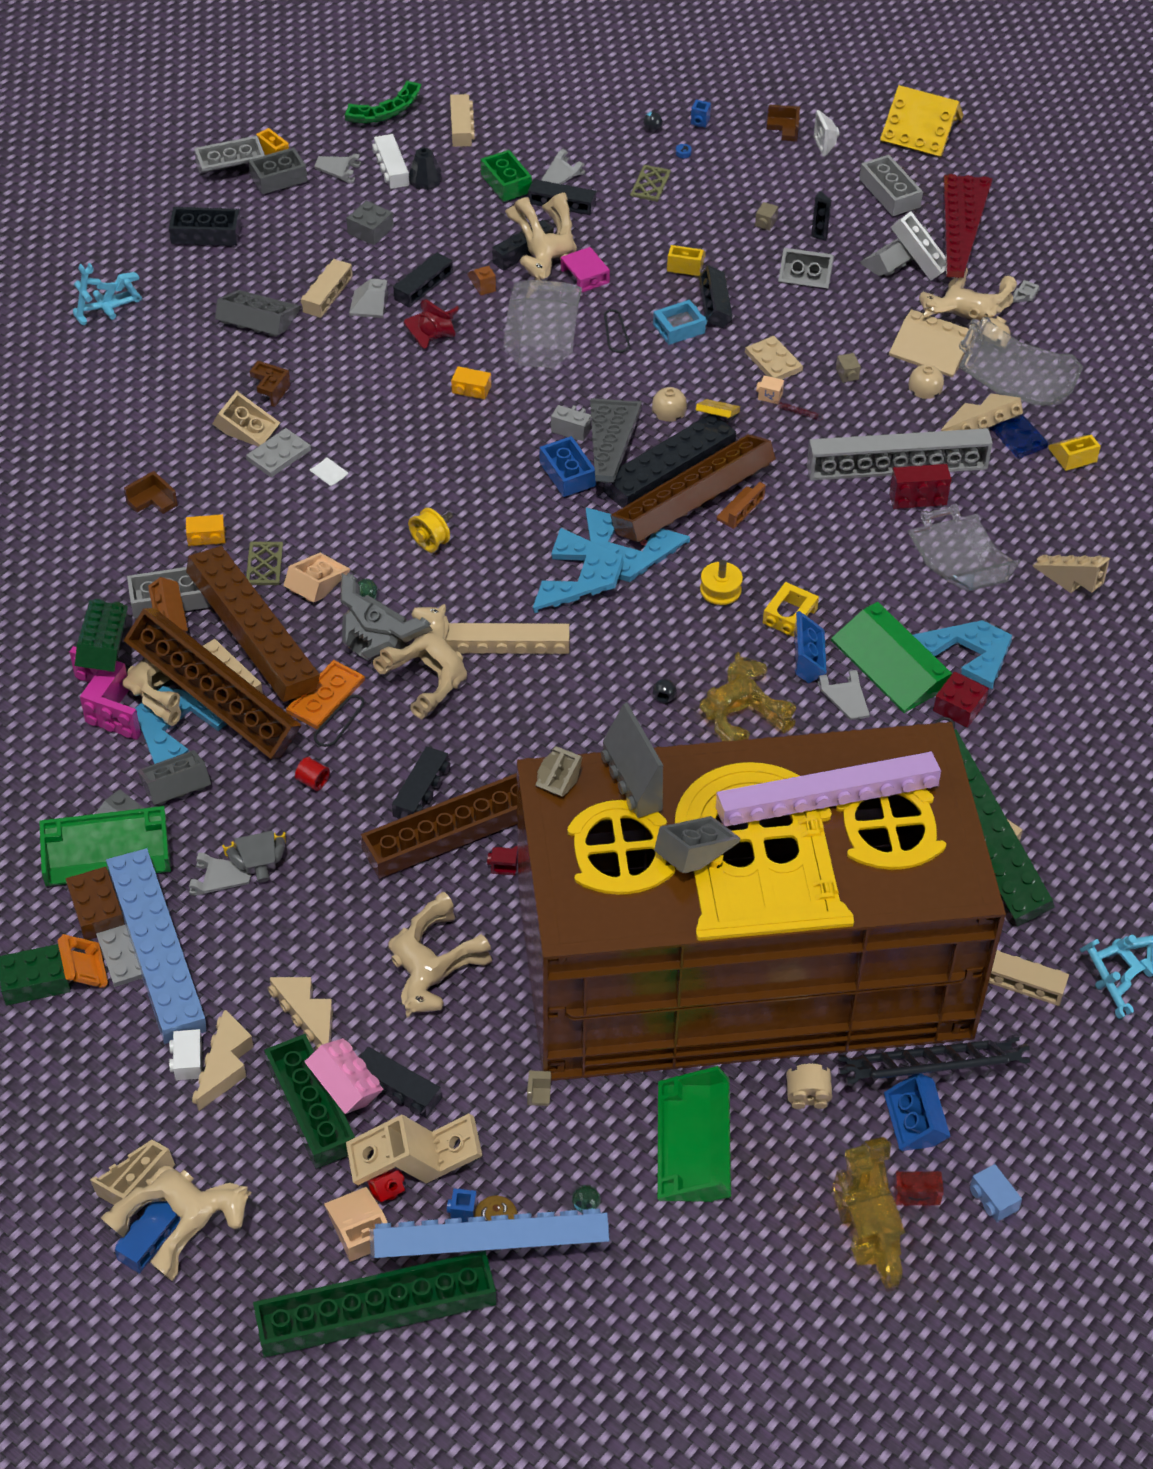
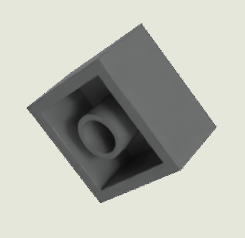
[346,201,394,245]

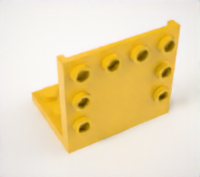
[880,85,963,158]

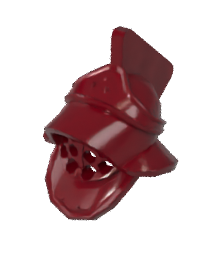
[403,299,459,349]

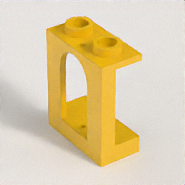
[763,582,819,637]

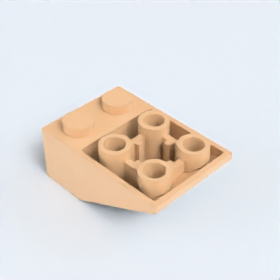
[324,1187,388,1262]

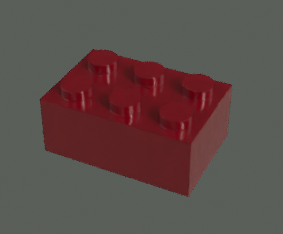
[889,464,952,509]

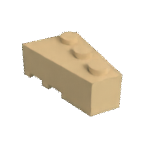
[90,1140,175,1205]

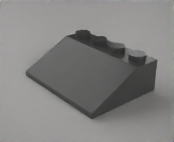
[215,290,301,336]
[601,703,663,818]

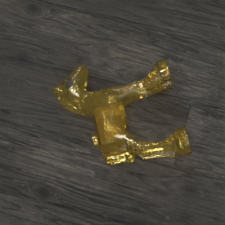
[699,651,797,741]

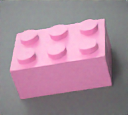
[305,1038,384,1114]

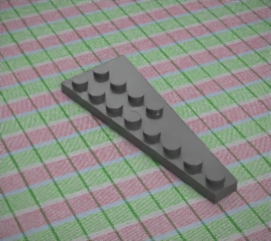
[590,398,642,483]

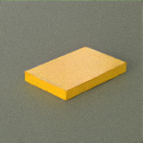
[696,399,741,418]

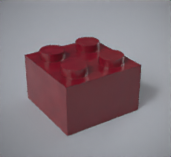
[933,671,989,728]

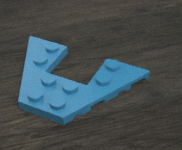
[585,507,690,582]
[533,528,624,613]
[913,620,1012,689]
[135,686,227,764]

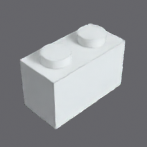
[169,1029,202,1081]

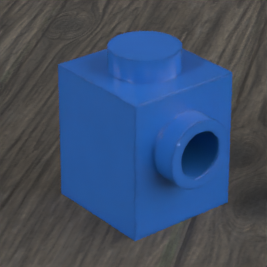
[691,100,711,128]
[447,1188,477,1223]

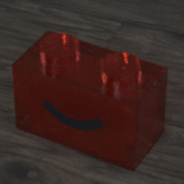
[893,1172,944,1205]

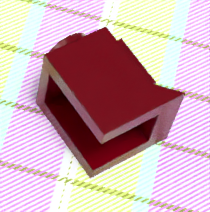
[487,845,518,876]

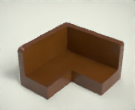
[766,104,800,142]
[249,361,291,407]
[124,471,178,514]

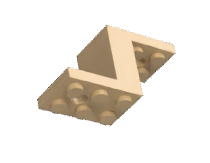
[346,1114,482,1185]

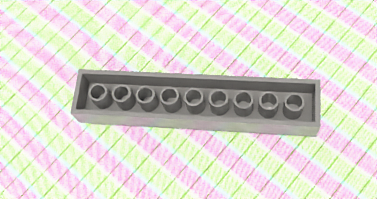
[806,428,993,481]

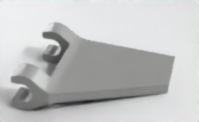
[542,149,585,184]
[315,154,361,184]
[817,670,870,720]
[189,853,251,895]

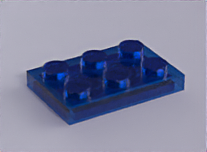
[989,414,1049,459]

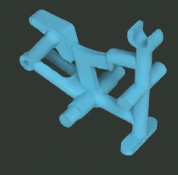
[73,263,142,325]
[1079,935,1153,1019]

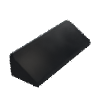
[811,191,832,241]

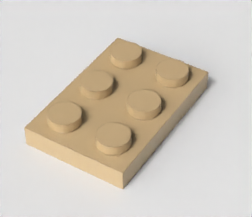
[745,336,803,379]

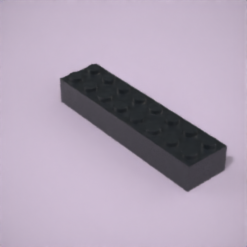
[603,414,736,508]

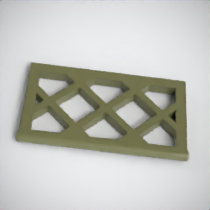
[630,165,671,202]
[246,542,283,585]

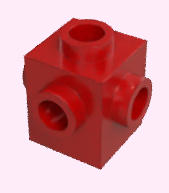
[367,1168,405,1202]

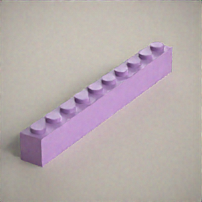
[716,752,941,826]

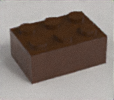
[65,867,125,940]

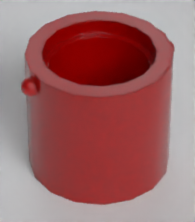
[295,757,330,791]

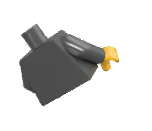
[222,831,286,883]

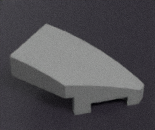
[1012,280,1039,302]

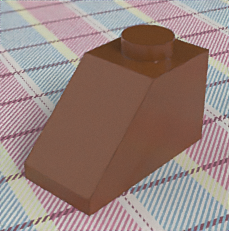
[467,266,496,296]

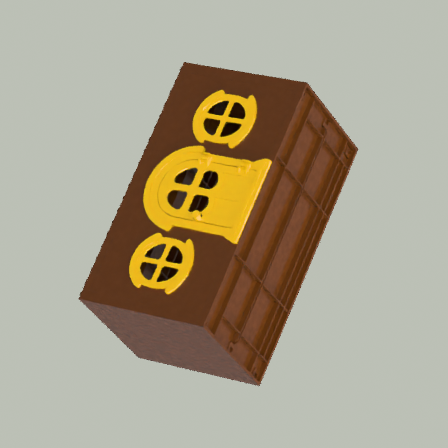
[517,722,1006,1081]

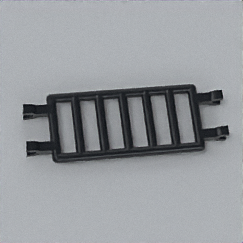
[837,1035,1030,1084]

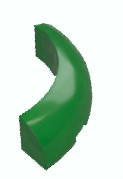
[345,81,422,124]

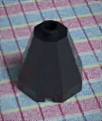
[409,147,442,190]

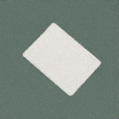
[310,458,348,486]

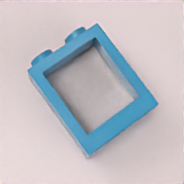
[653,300,707,345]

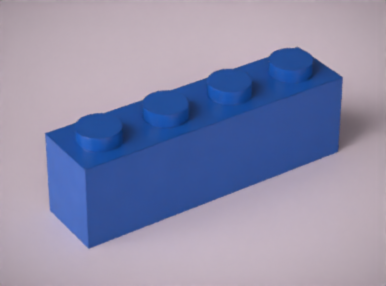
[114,1201,180,1274]

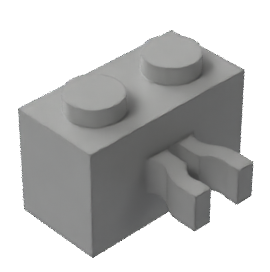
[551,405,591,442]

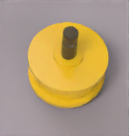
[408,508,453,552]
[700,560,743,605]

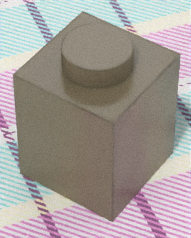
[755,202,779,231]
[836,353,861,382]

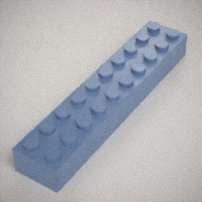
[106,848,207,1044]
[369,1209,609,1258]

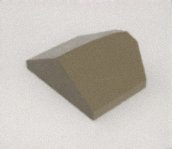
[536,746,582,797]

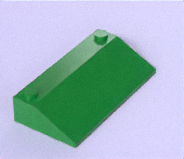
[831,602,952,713]
[39,806,171,886]
[657,1066,731,1202]

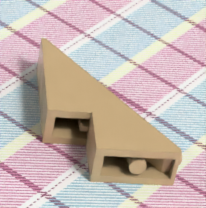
[941,394,1023,431]
[1033,555,1110,593]
[268,977,333,1050]
[192,1010,253,1111]

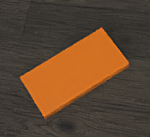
[286,660,365,729]

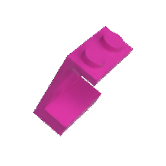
[561,247,610,293]

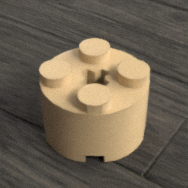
[786,1064,832,1109]

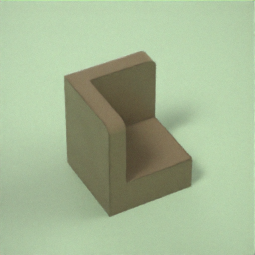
[527,1071,551,1106]

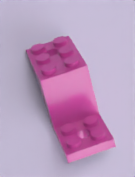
[69,646,141,740]

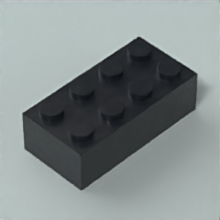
[169,207,241,246]

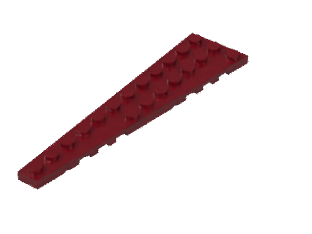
[943,174,993,278]

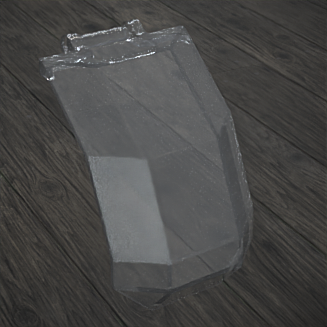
[503,280,582,368]
[959,317,1083,406]
[907,504,1020,592]

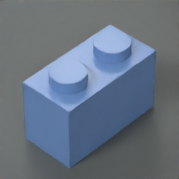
[970,1164,1022,1222]

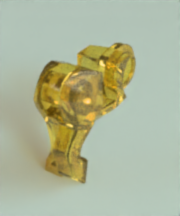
[834,1137,905,1289]

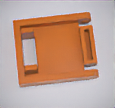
[57,934,108,988]

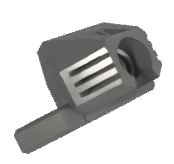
[341,573,433,664]

